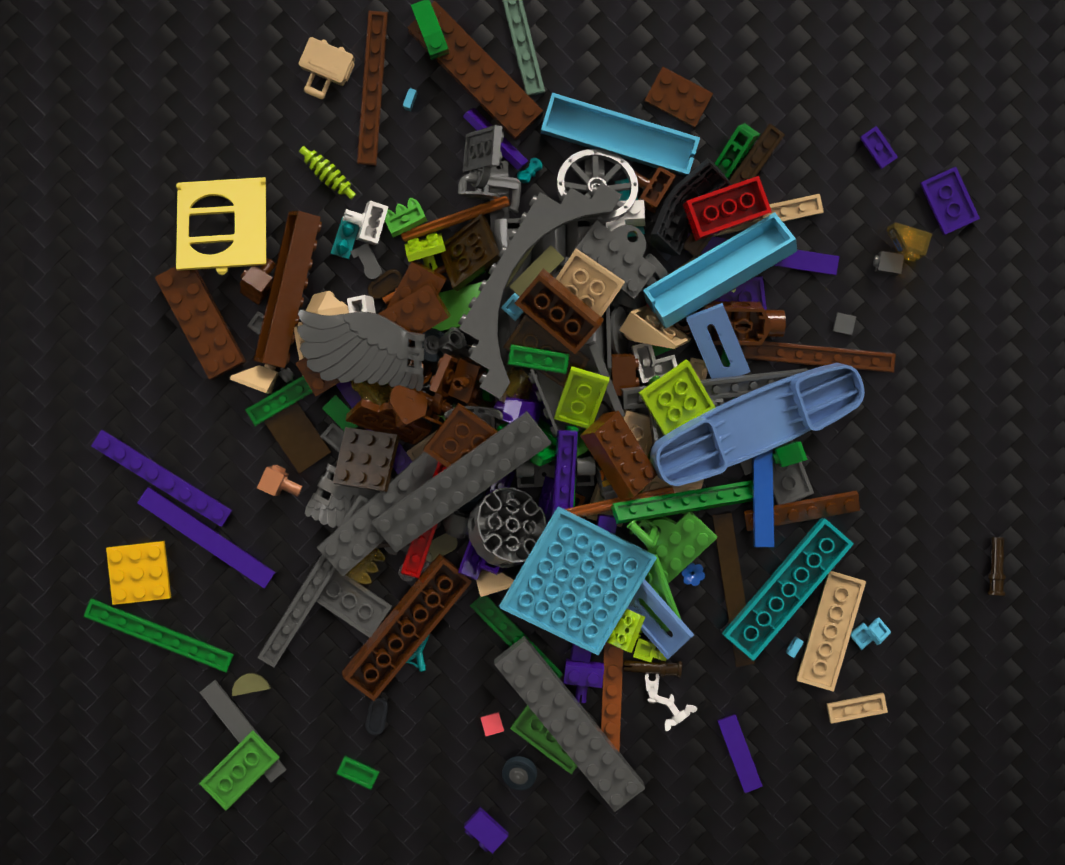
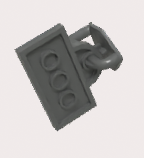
[458,125,521,213]

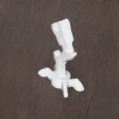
[645,673,697,731]

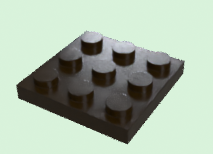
[440,214,501,292]
[333,427,400,492]

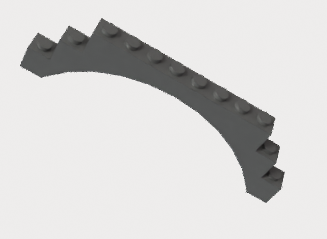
[458,182,622,400]

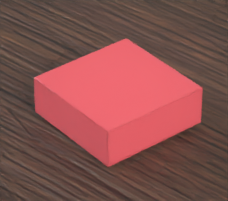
[481,712,504,736]

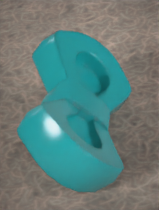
[517,158,543,183]

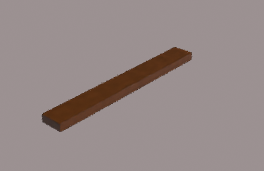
[357,11,388,166]
[742,341,896,373]

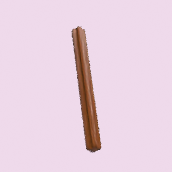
[401,196,510,242]
[565,486,674,517]

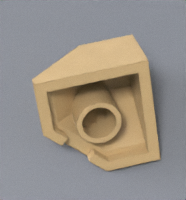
[306,291,349,315]

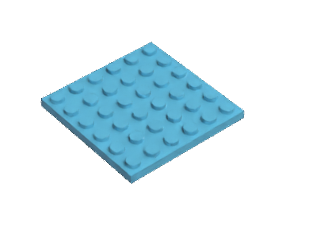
[499,506,657,655]

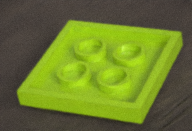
[638,360,716,436]

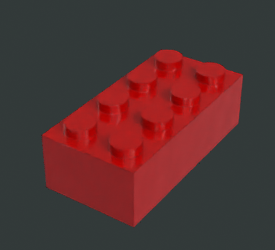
[683,176,772,241]

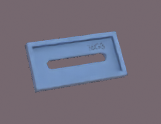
[686,303,750,379]
[627,579,694,660]

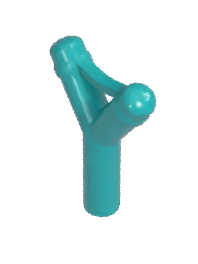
[405,634,430,672]

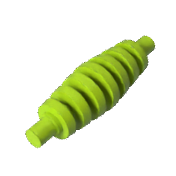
[299,146,356,199]

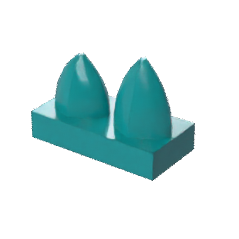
[331,217,360,260]

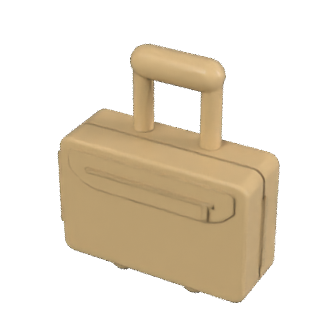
[299,37,355,99]

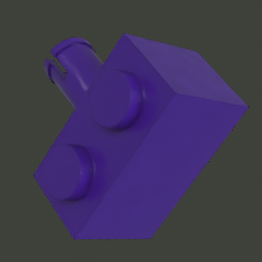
[494,397,543,424]
[564,658,604,703]

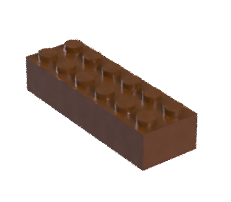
[155,266,246,380]

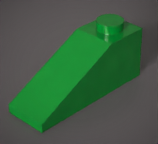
[411,0,449,60]
[715,123,760,179]

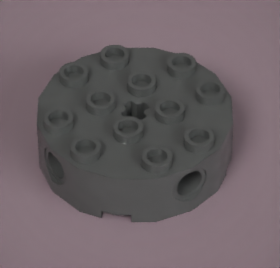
[467,487,547,568]

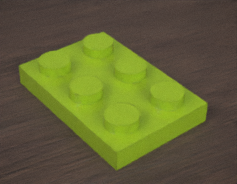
[554,366,609,429]

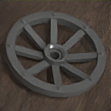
[556,149,638,223]

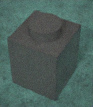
[873,251,904,275]

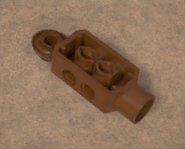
[673,301,786,345]

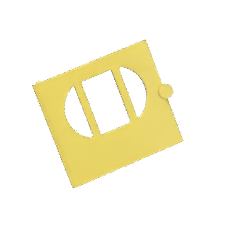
[176,177,266,275]

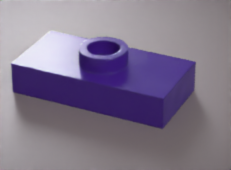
[860,126,898,169]

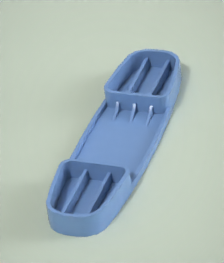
[650,363,865,486]

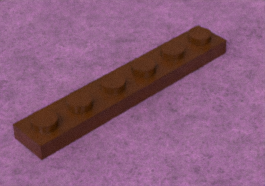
[744,490,860,531]

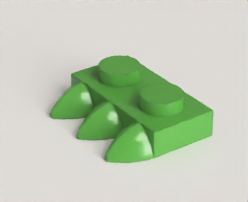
[385,198,428,238]

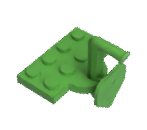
[627,512,717,583]

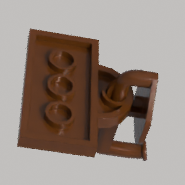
[412,354,461,425]
[345,363,433,445]

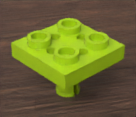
[405,233,446,270]
[607,609,645,653]

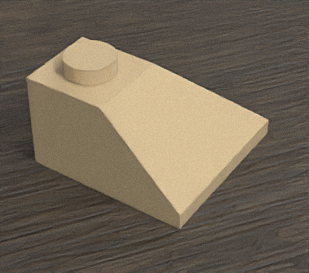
[230,364,279,394]
[476,569,516,597]

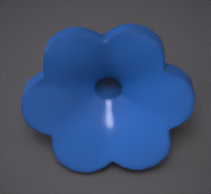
[681,562,705,586]

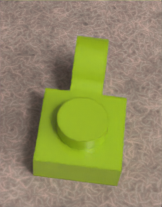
[633,638,667,662]

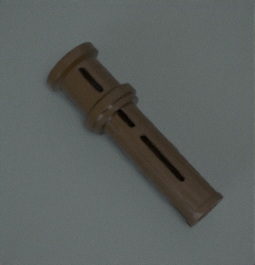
[988,537,1006,596]
[623,660,682,679]

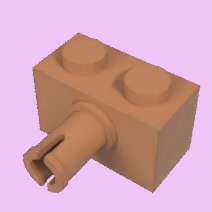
[257,465,303,497]

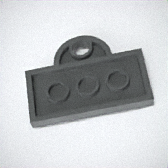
[572,220,657,300]

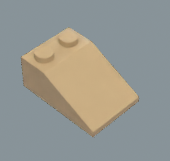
[620,305,691,349]

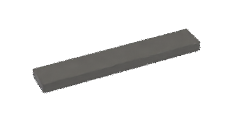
[199,680,287,782]

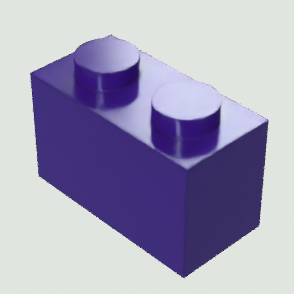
[464,807,508,854]

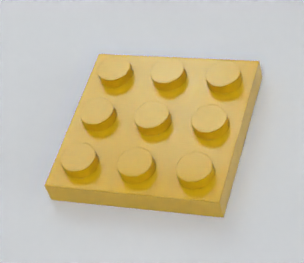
[106,541,171,605]

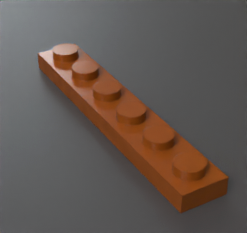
[601,642,623,752]

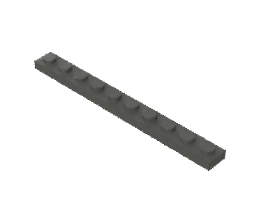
[621,368,808,409]
[257,493,369,667]

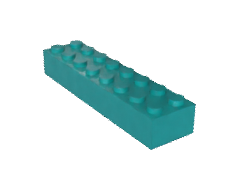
[722,518,854,661]

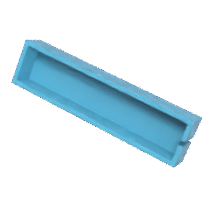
[541,93,700,177]
[643,212,797,329]

